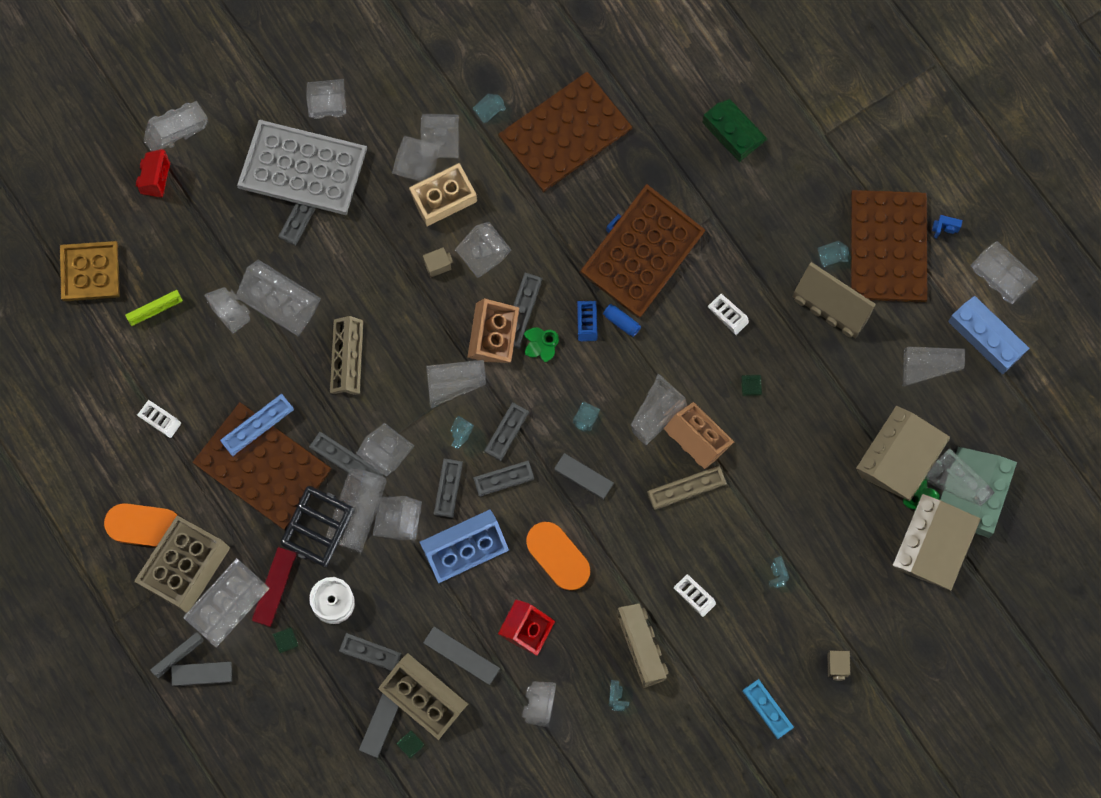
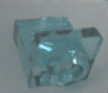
[818,241,849,267]
[573,402,600,431]
[450,416,474,449]
[768,556,789,588]
[609,680,629,711]

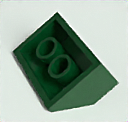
[702,99,767,162]

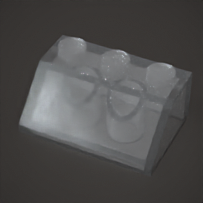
[971,241,1038,304]

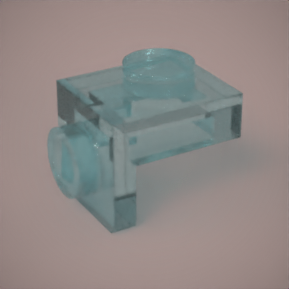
[473,94,506,123]

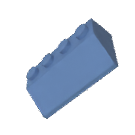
[948,296,1030,374]
[420,510,509,583]

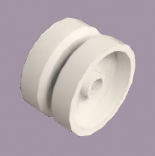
[310,577,355,624]

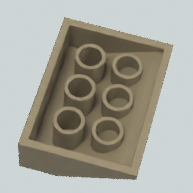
[792,262,876,339]
[856,406,950,501]
[893,494,981,591]
[134,515,230,614]

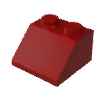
[136,149,170,198]
[498,599,555,656]

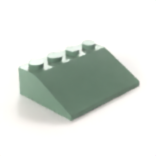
[940,447,1017,538]

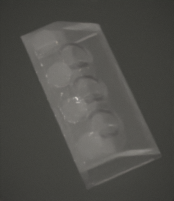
[235,260,321,336]
[326,468,387,553]
[183,559,270,647]

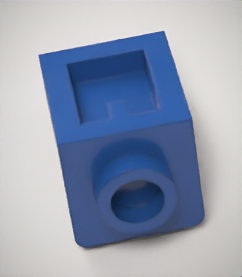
[932,215,963,238]

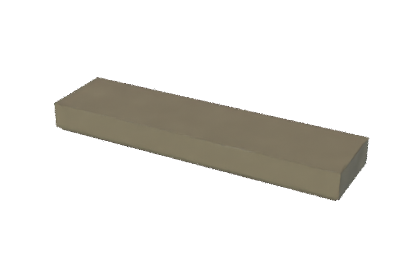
[647,466,727,510]

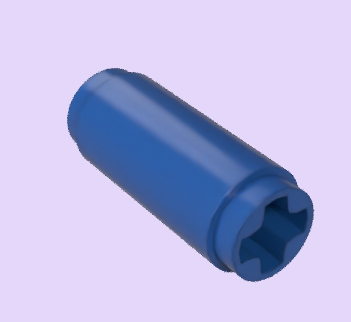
[603,304,641,337]

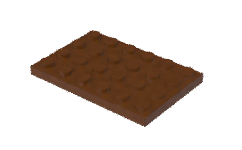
[498,72,632,192]
[579,184,706,318]
[851,190,927,302]
[192,402,332,531]

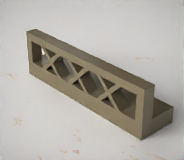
[330,316,363,395]

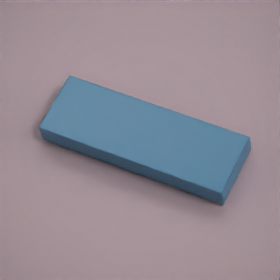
[742,679,794,740]

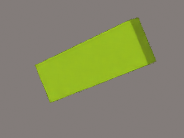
[125,290,183,326]

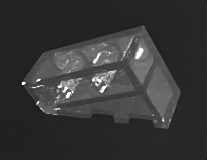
[426,360,486,409]

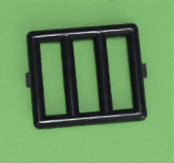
[280,486,354,567]

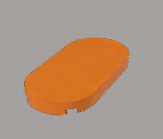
[104,503,177,547]
[526,522,590,591]

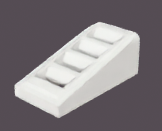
[708,294,749,335]
[137,400,181,438]
[673,574,716,617]

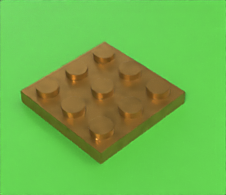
[60,241,120,301]

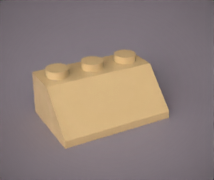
[409,163,477,226]

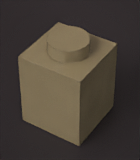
[423,247,453,278]
[828,651,850,681]

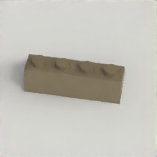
[617,604,669,688]
[378,653,468,740]

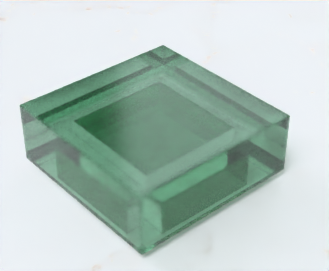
[741,375,762,396]
[273,627,299,653]
[397,731,425,759]

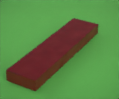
[252,547,297,627]

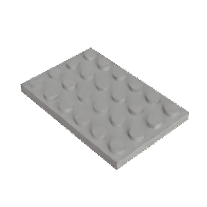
[237,120,367,215]

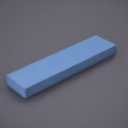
[220,394,294,456]

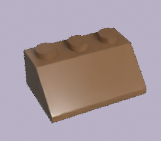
[467,298,519,363]
[664,402,734,469]

